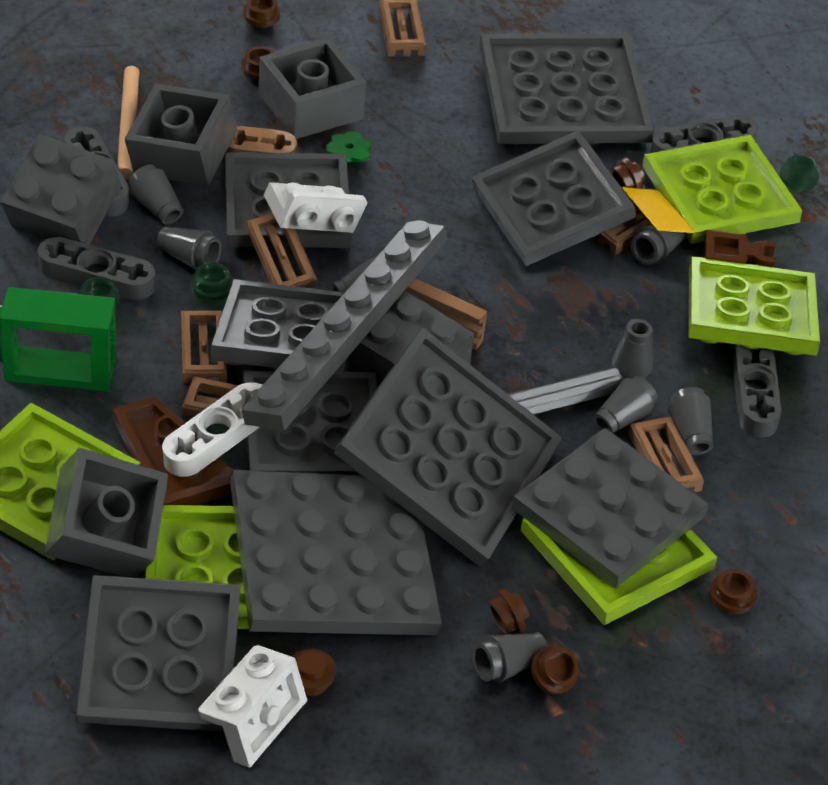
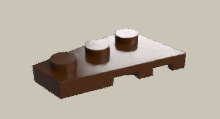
[113,396,240,506]

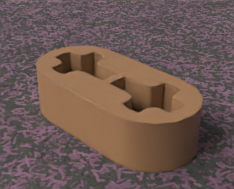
[224,126,297,159]

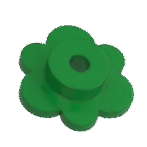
[326,131,371,163]

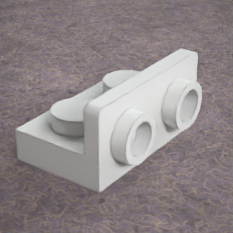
[264,182,367,233]
[198,645,307,768]

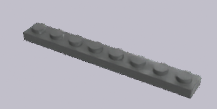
[241,220,448,431]

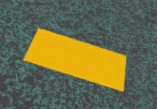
[621,187,696,233]

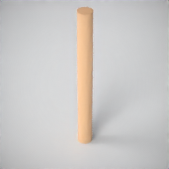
[117,66,140,180]

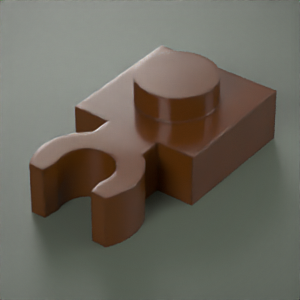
[703,230,776,268]

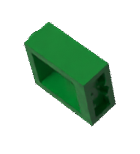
[0,287,117,392]

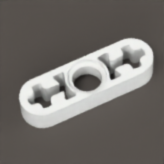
[162,382,262,477]

